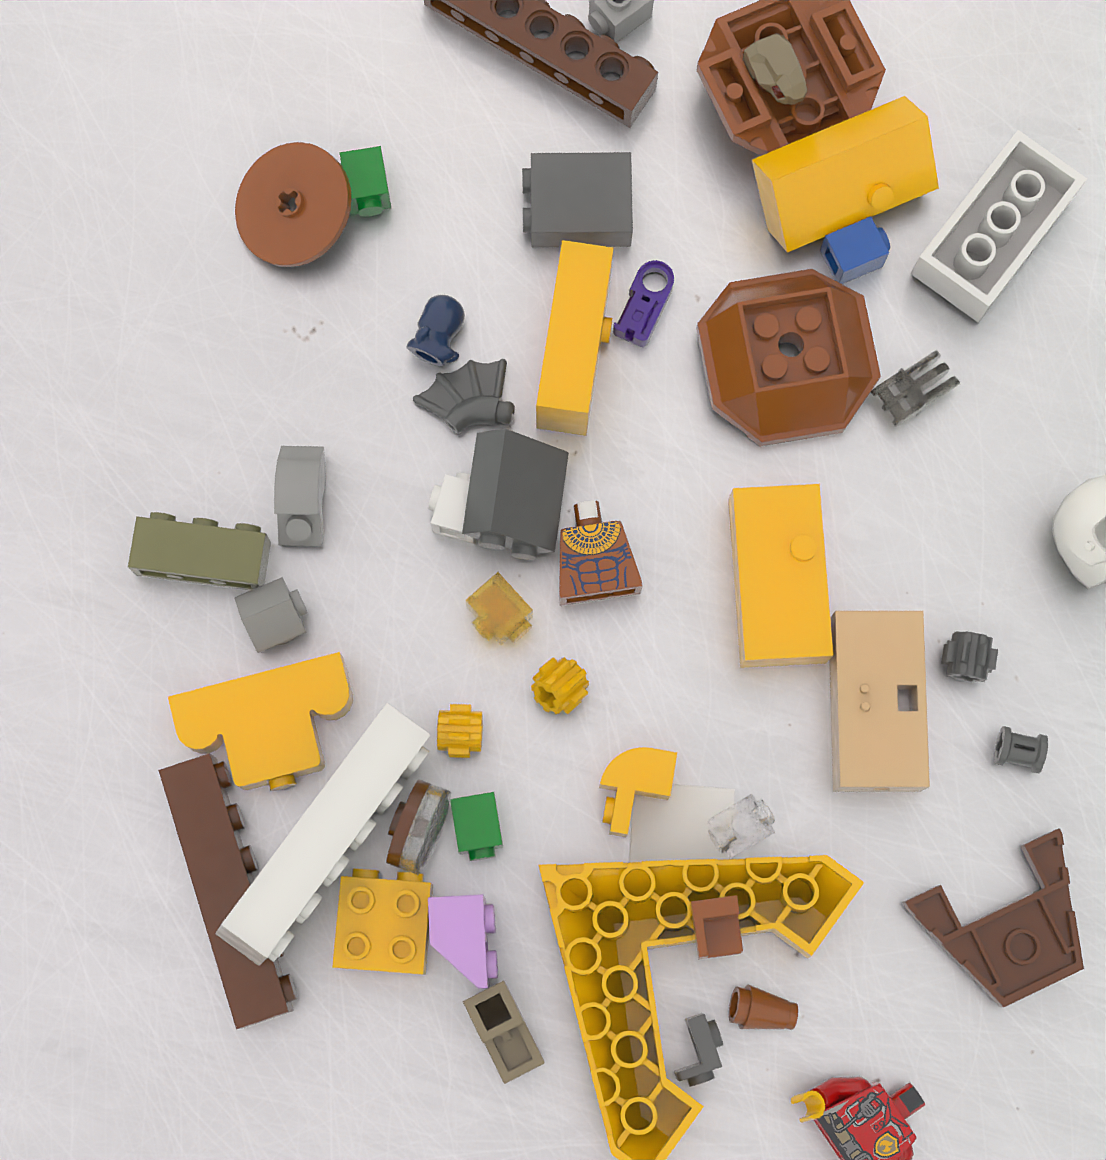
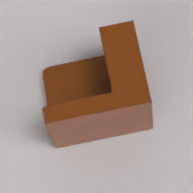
[690,895,743,960]

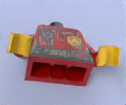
[791,1077,925,1160]

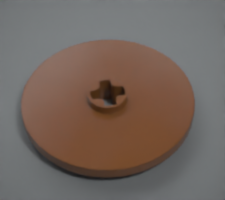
[235,142,351,267]

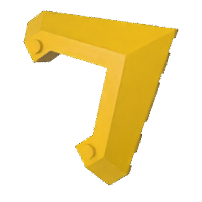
[538,855,864,1160]

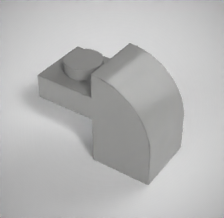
[274,446,326,546]

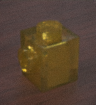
[465,572,533,645]

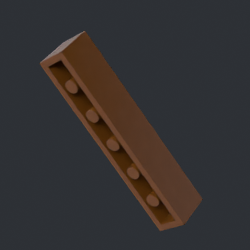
[158,753,298,1029]

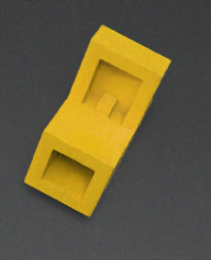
[599,747,677,837]

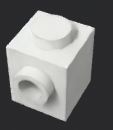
[428,472,475,544]

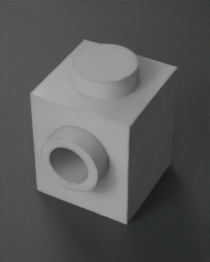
[588,0,654,43]
[234,577,307,653]

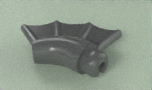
[413,359,515,434]

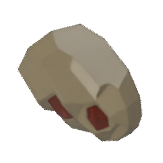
[743,34,807,105]

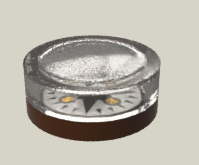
[386,779,452,876]

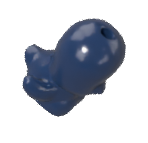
[406,295,465,367]

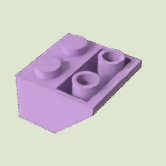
[428,894,498,989]

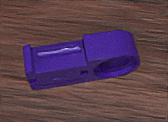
[613,260,674,347]

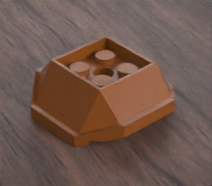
[696,0,886,156]
[696,269,881,447]

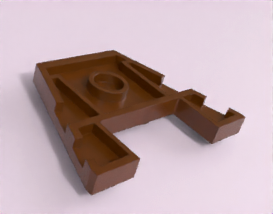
[902,828,1084,1007]

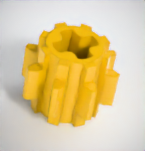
[531,657,589,714]
[437,704,483,758]

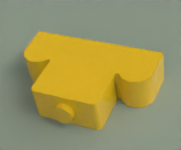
[168,652,353,791]

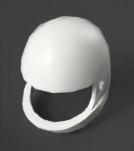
[1052,475,1106,589]

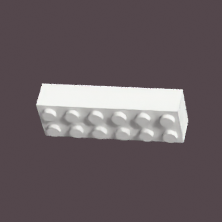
[215,703,430,966]

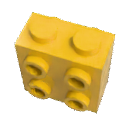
[332,868,433,975]

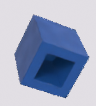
[820,216,890,284]

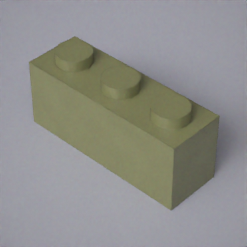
[128,512,271,590]

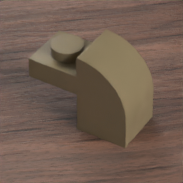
[462,980,545,1084]

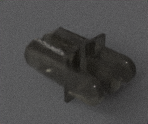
[871,350,960,427]

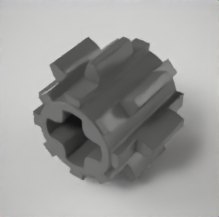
[941,631,998,682]

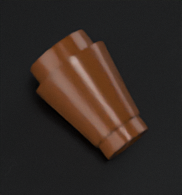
[729,984,798,1030]

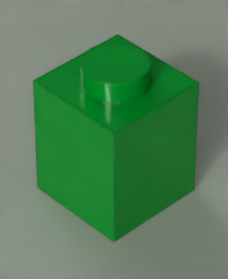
[339,146,392,217]
[450,792,504,861]

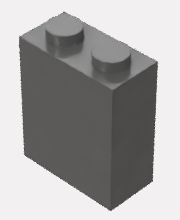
[522,152,633,247]
[462,428,569,560]

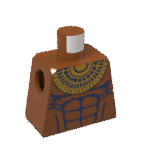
[559,501,642,606]

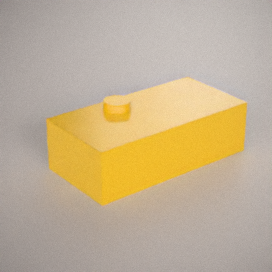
[752,96,939,253]
[536,240,614,436]
[728,484,833,668]

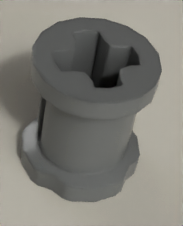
[994,726,1048,774]

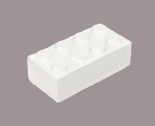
[911,130,1087,323]

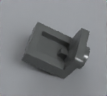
[674,1013,723,1087]

